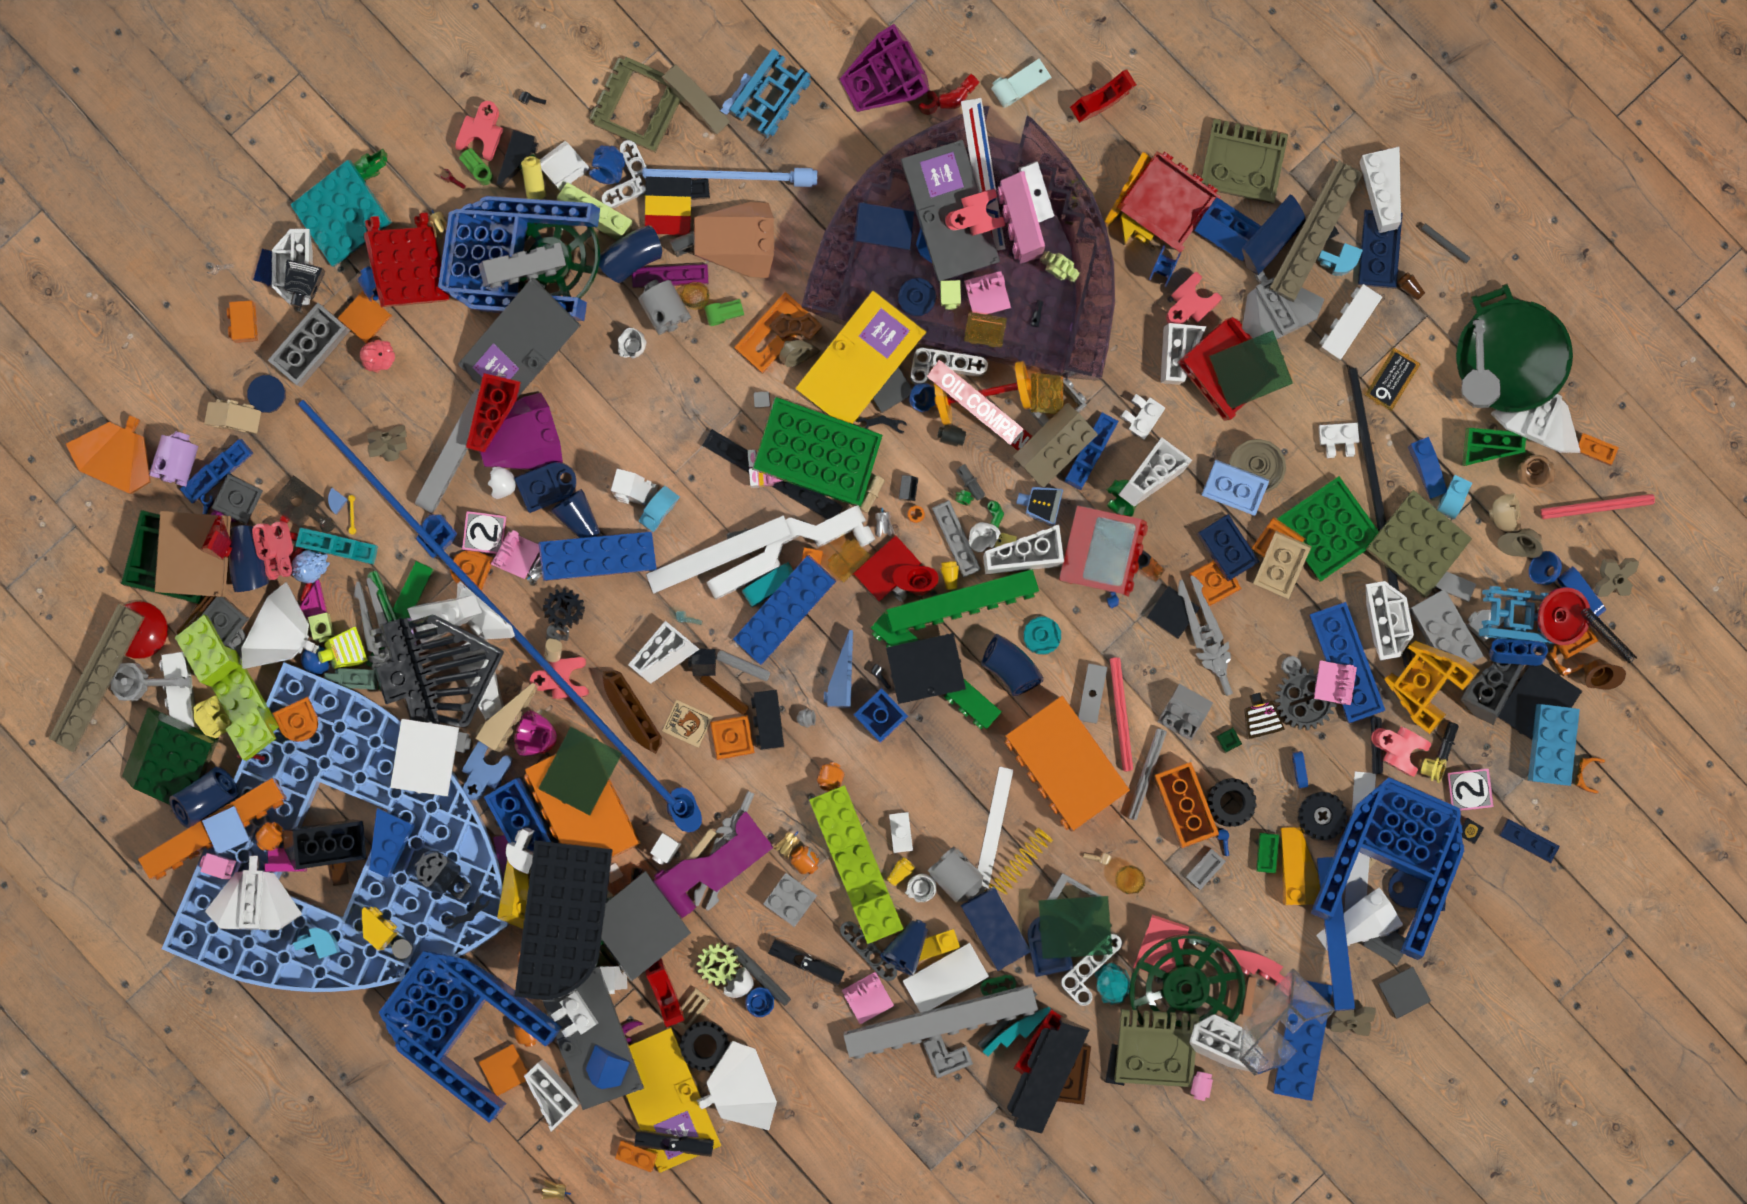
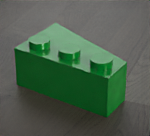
[1462,428,1526,466]

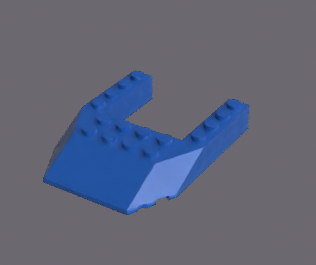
[438,196,600,321]
[1311,778,1464,960]
[379,951,563,1123]

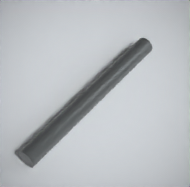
[977,990,1037,1049]

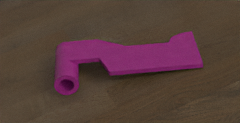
[653,811,773,918]

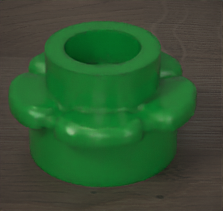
[955,490,974,506]

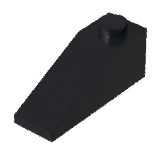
[496,130,539,188]

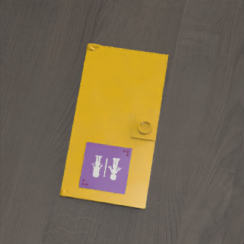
[795,290,926,424]
[626,1028,722,1173]

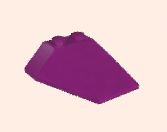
[840,24,930,112]
[480,393,563,470]

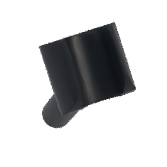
[519,91,546,105]
[871,664,891,690]

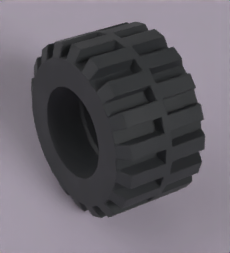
[1207,778,1257,827]
[680,1021,730,1071]

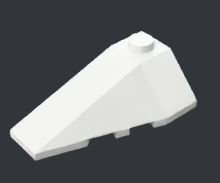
[1316,887,1403,952]

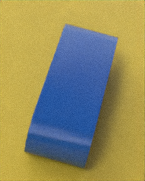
[1557,566,1606,622]
[1489,639,1548,666]

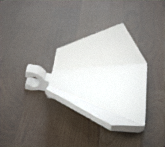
[1491,394,1580,453]
[241,582,319,669]
[205,856,302,930]
[697,1041,777,1130]

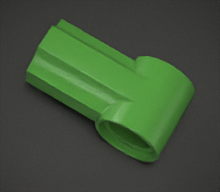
[459,148,493,185]
[704,299,745,326]

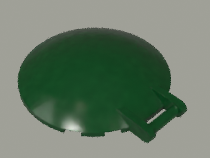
[1456,283,1573,413]

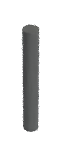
[1421,223,1470,263]

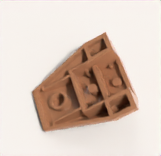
[694,202,774,278]

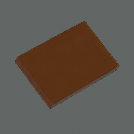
[1057,1045,1091,1105]

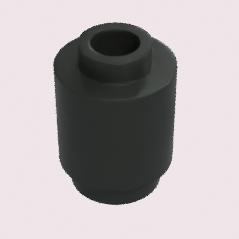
[937,425,966,447]

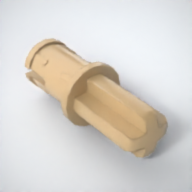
[860,475,885,513]

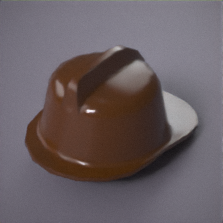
[1583,659,1626,690]

